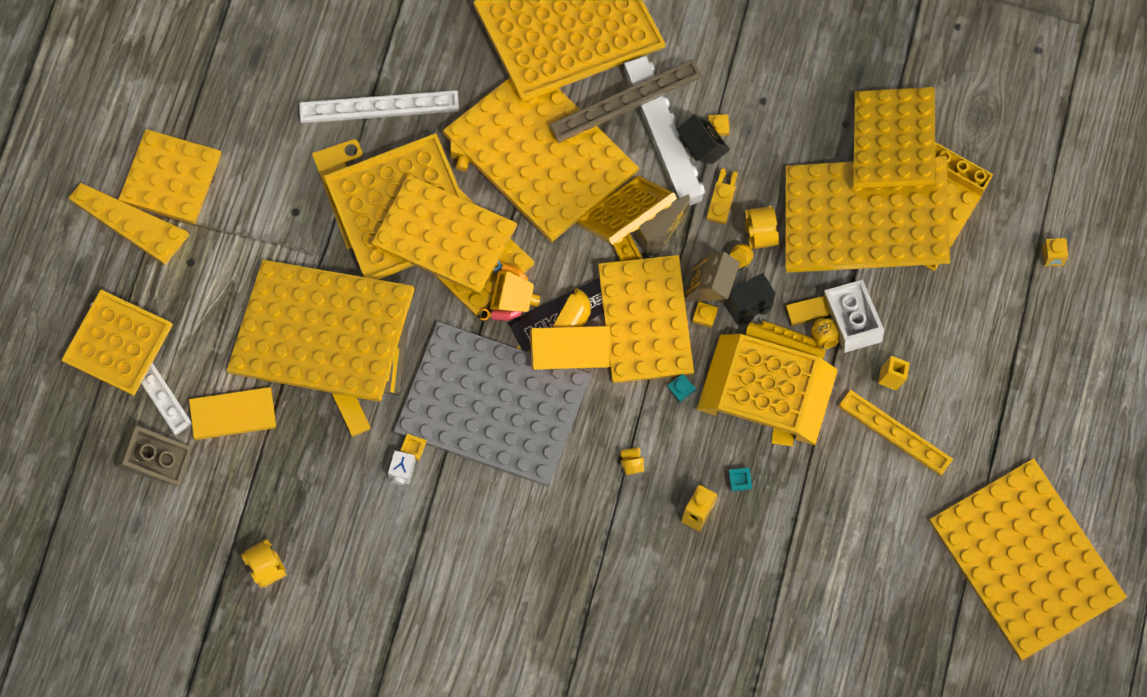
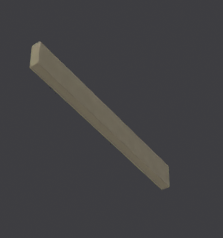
[549,59,702,143]

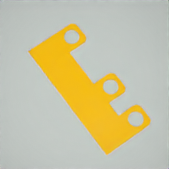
[312,139,362,250]

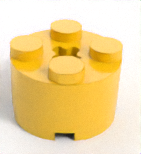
[744,206,779,249]
[241,539,287,588]

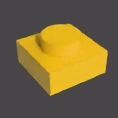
[708,114,730,136]
[692,302,718,328]
[400,434,427,461]

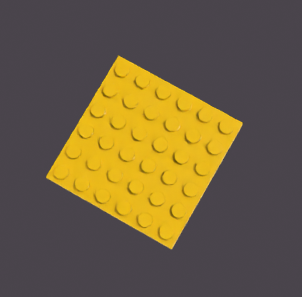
[324,133,463,280]

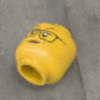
[810,318,840,349]

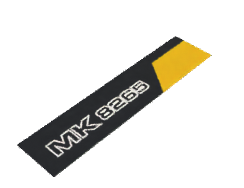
[508,254,650,352]

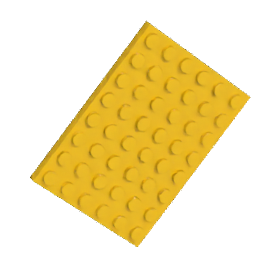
[473,0,666,102]
[443,78,639,243]
[786,156,950,273]
[227,260,415,402]
[929,458,1127,662]

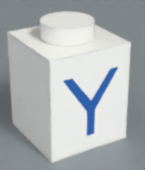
[388,451,416,485]

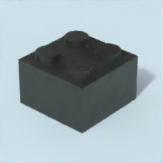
[676,114,730,165]
[725,273,775,325]

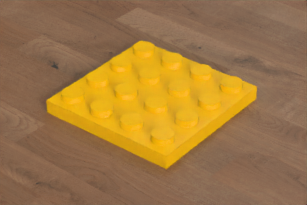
[118,129,222,225]
[576,176,677,245]
[61,290,173,396]

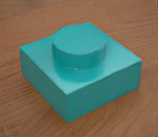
[667,374,696,403]
[729,468,752,492]

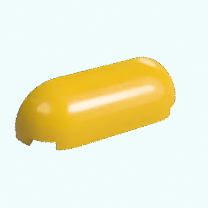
[552,288,591,328]
[746,321,826,359]

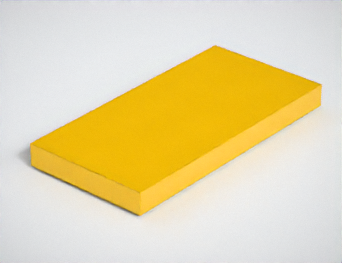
[530,326,611,370]
[189,387,277,440]

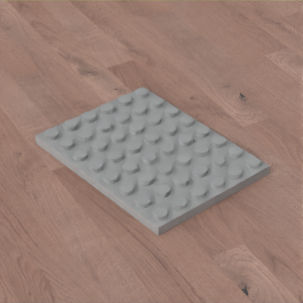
[394,321,591,487]

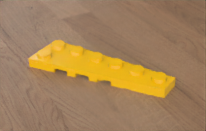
[68,183,189,265]

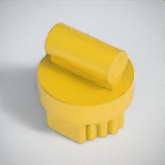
[730,244,754,268]
[621,447,644,475]

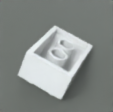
[824,280,884,353]

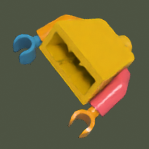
[479,261,540,321]

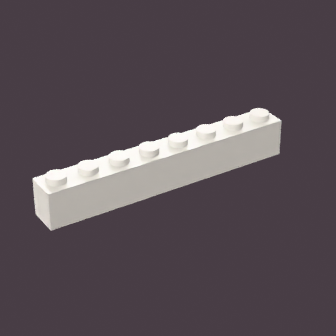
[624,56,705,206]

